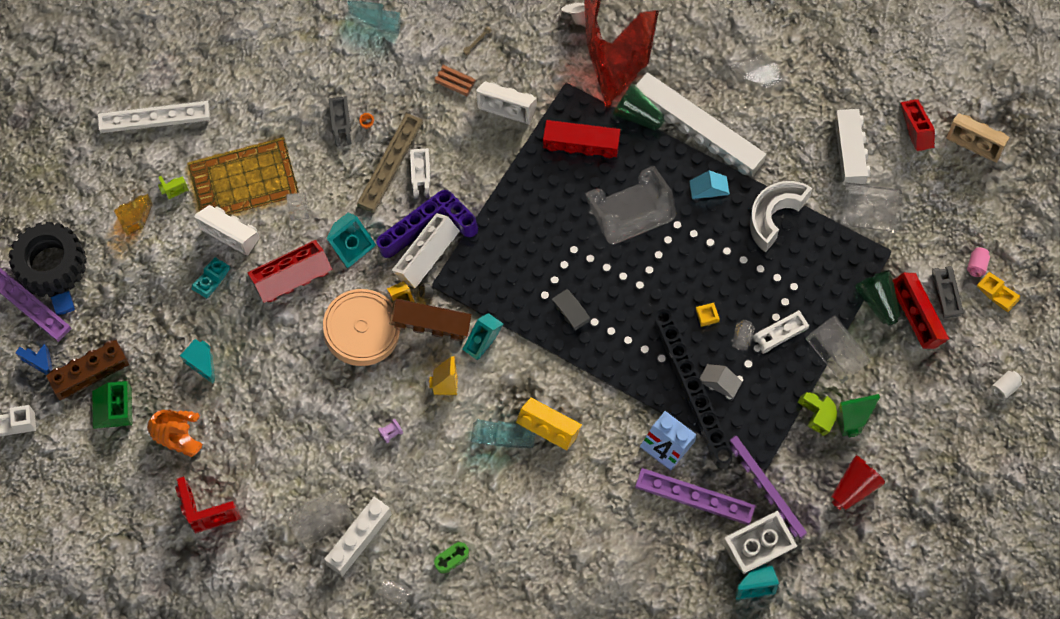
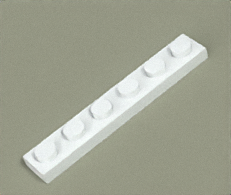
[98,101,210,133]

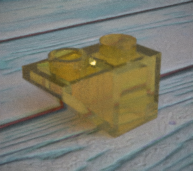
[114,194,153,236]

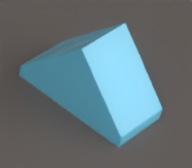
[689,170,729,199]

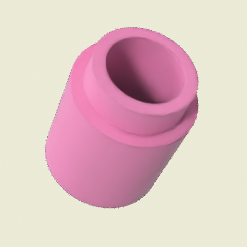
[967,247,990,277]

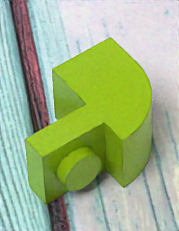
[797,392,837,436]

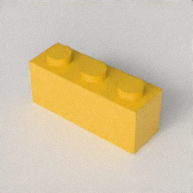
[516,398,582,451]

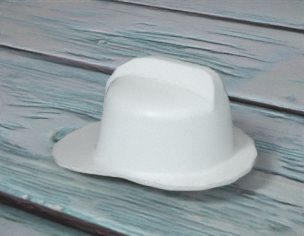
[561,3,600,27]

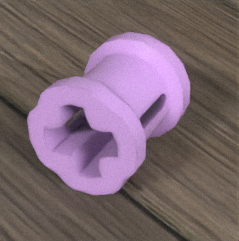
[378,419,403,444]

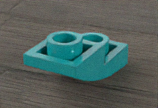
[192,257,230,299]

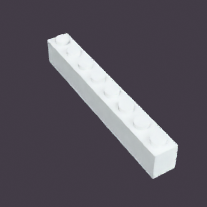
[633,72,766,178]

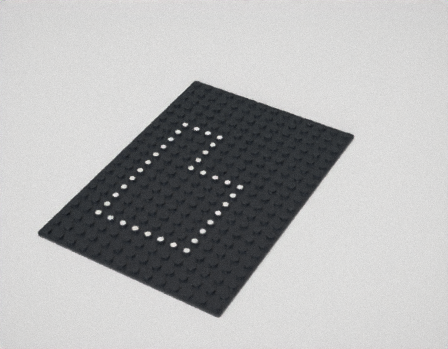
[432,83,891,470]

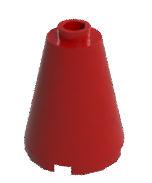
[831,455,885,510]

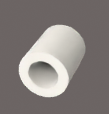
[991,371,1022,401]

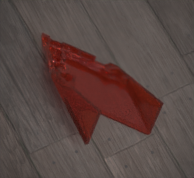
[584,0,659,108]

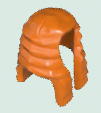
[147,409,203,457]

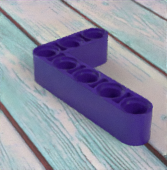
[376,190,478,258]

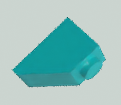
[462,313,503,360]
[180,339,215,384]

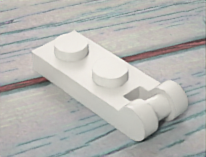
[752,311,809,354]

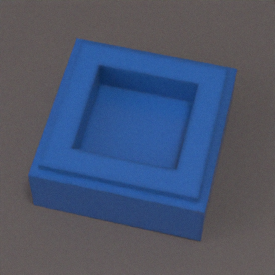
[51,291,76,316]

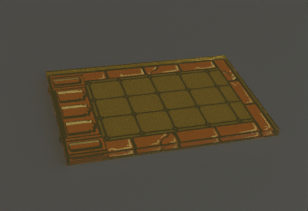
[187,137,300,215]

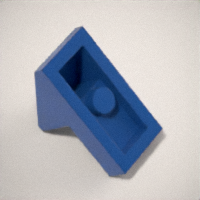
[15,344,52,375]

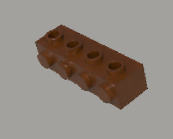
[389,299,472,341]
[46,340,130,401]

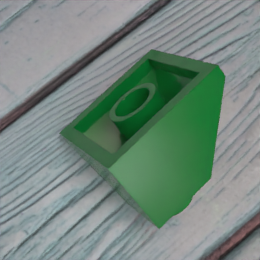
[837,394,880,438]

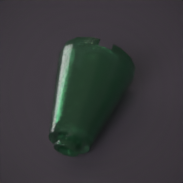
[612,83,665,130]
[855,270,901,326]

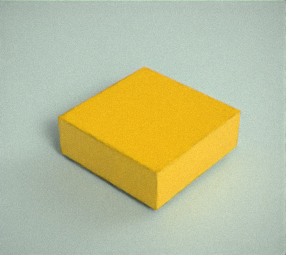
[695,303,720,327]

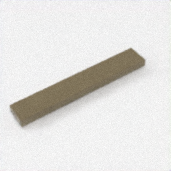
[357,113,423,214]

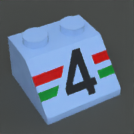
[640,411,696,471]

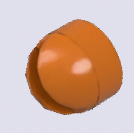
[359,113,374,129]

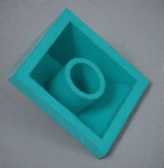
[326,212,376,268]
[735,564,779,600]

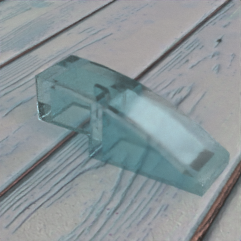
[347,0,402,34]
[471,419,535,448]

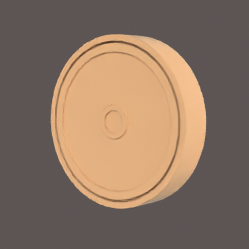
[323,289,400,366]

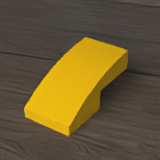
[977,272,1020,312]

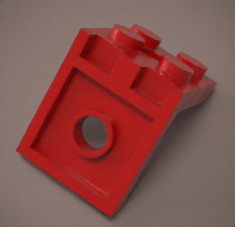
[175,476,241,534]

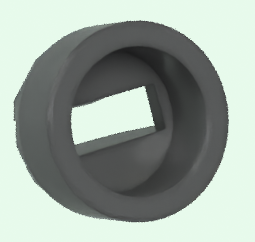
[419,283,434,299]

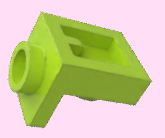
[158,176,189,199]

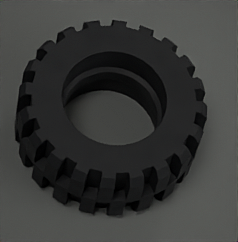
[9,222,87,297]

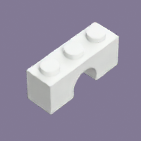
[0,405,36,436]

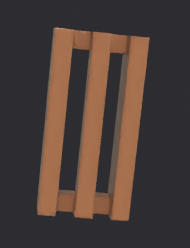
[435,65,475,96]

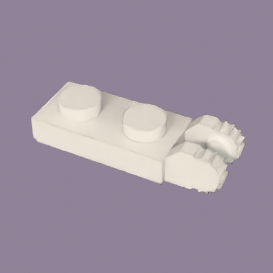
[410,148,431,199]

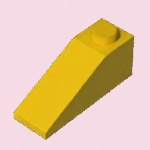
[429,356,458,395]

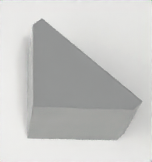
[700,364,742,399]

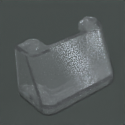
[585,166,676,244]

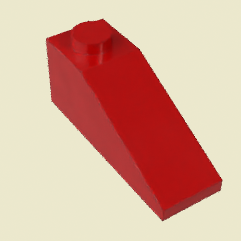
[900,99,935,151]

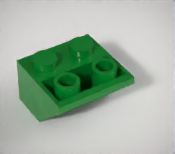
[92,381,133,429]

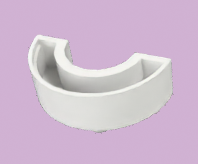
[750,181,812,252]

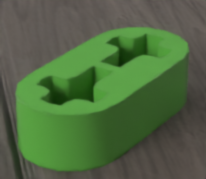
[434,542,469,573]

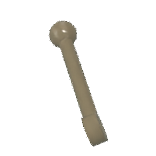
[463,27,491,55]

